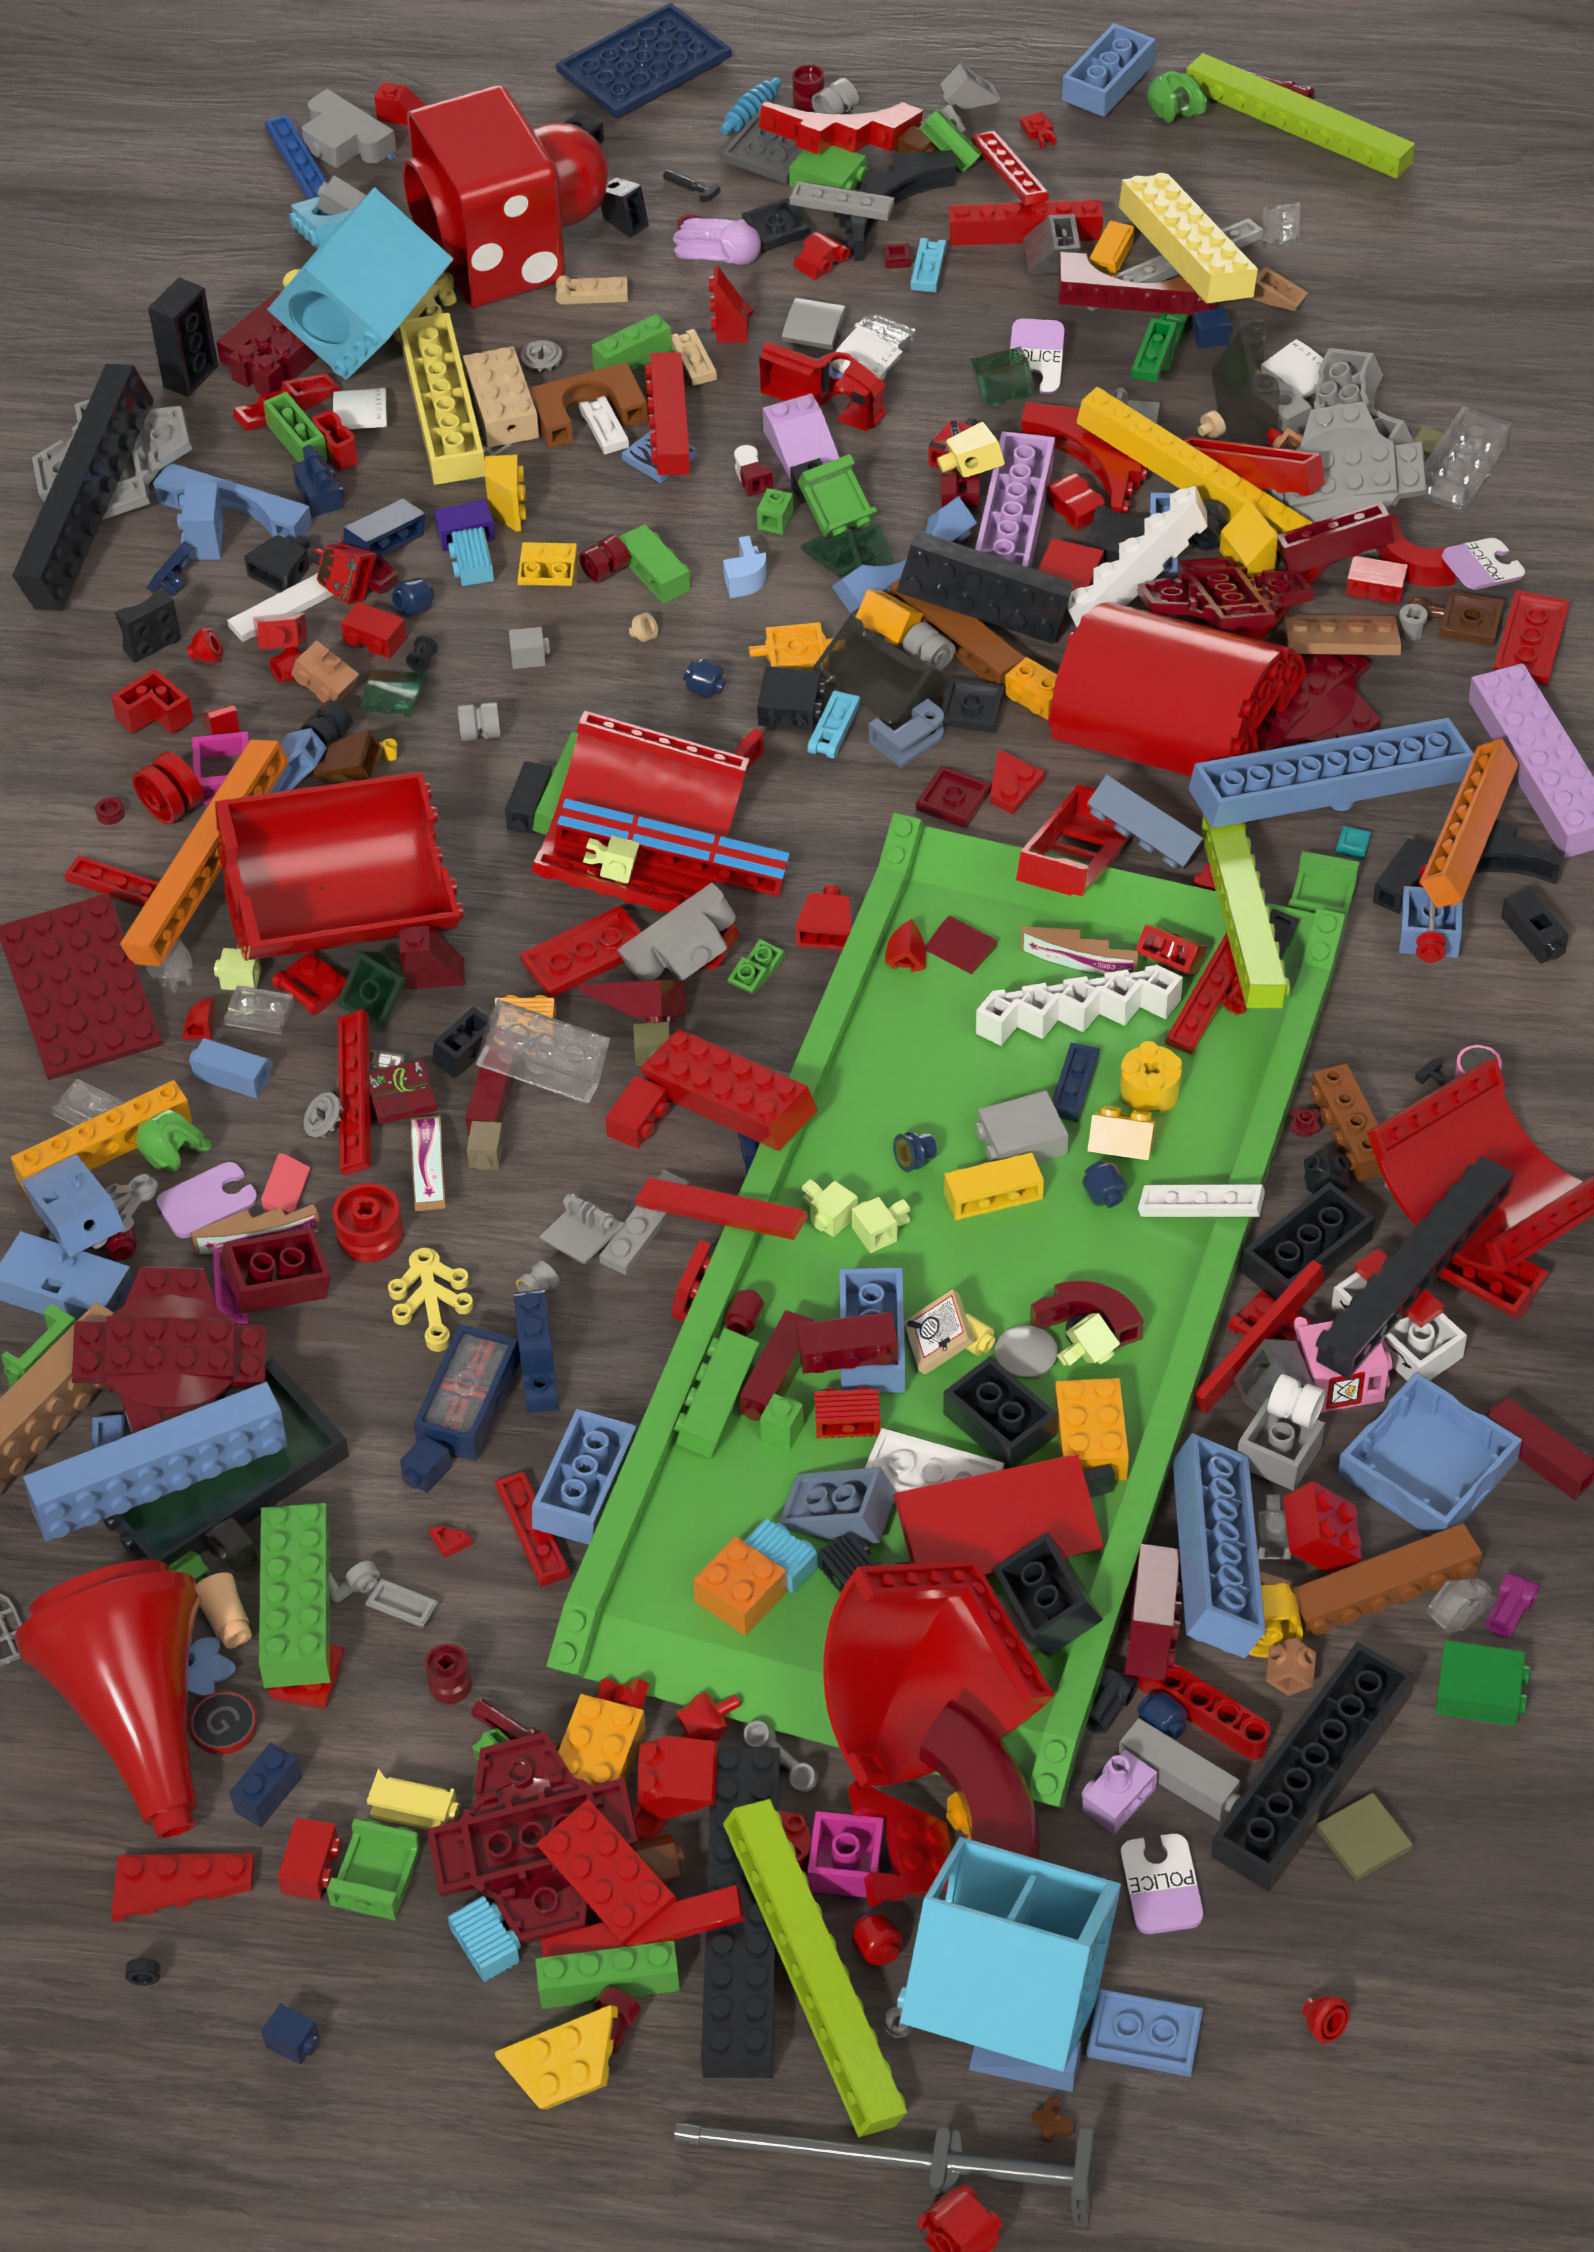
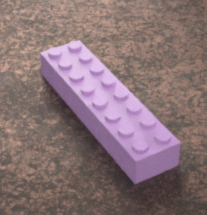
[975,432,1055,568]
[1468,663,1594,858]

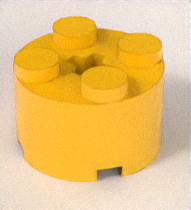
[1120,1041,1182,1113]
[1249,1583,1303,1658]

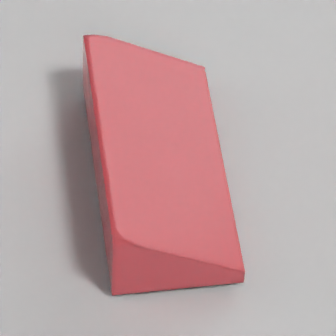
[261,1153,311,1215]

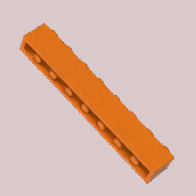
[1420,738,1518,909]

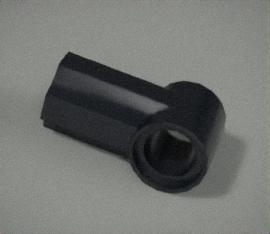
[1086,1665,1139,1734]

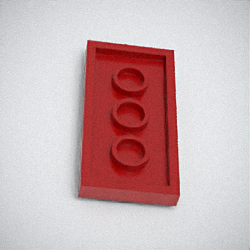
[1493,590,1570,686]
[520,905,641,998]
[536,1799,677,1946]

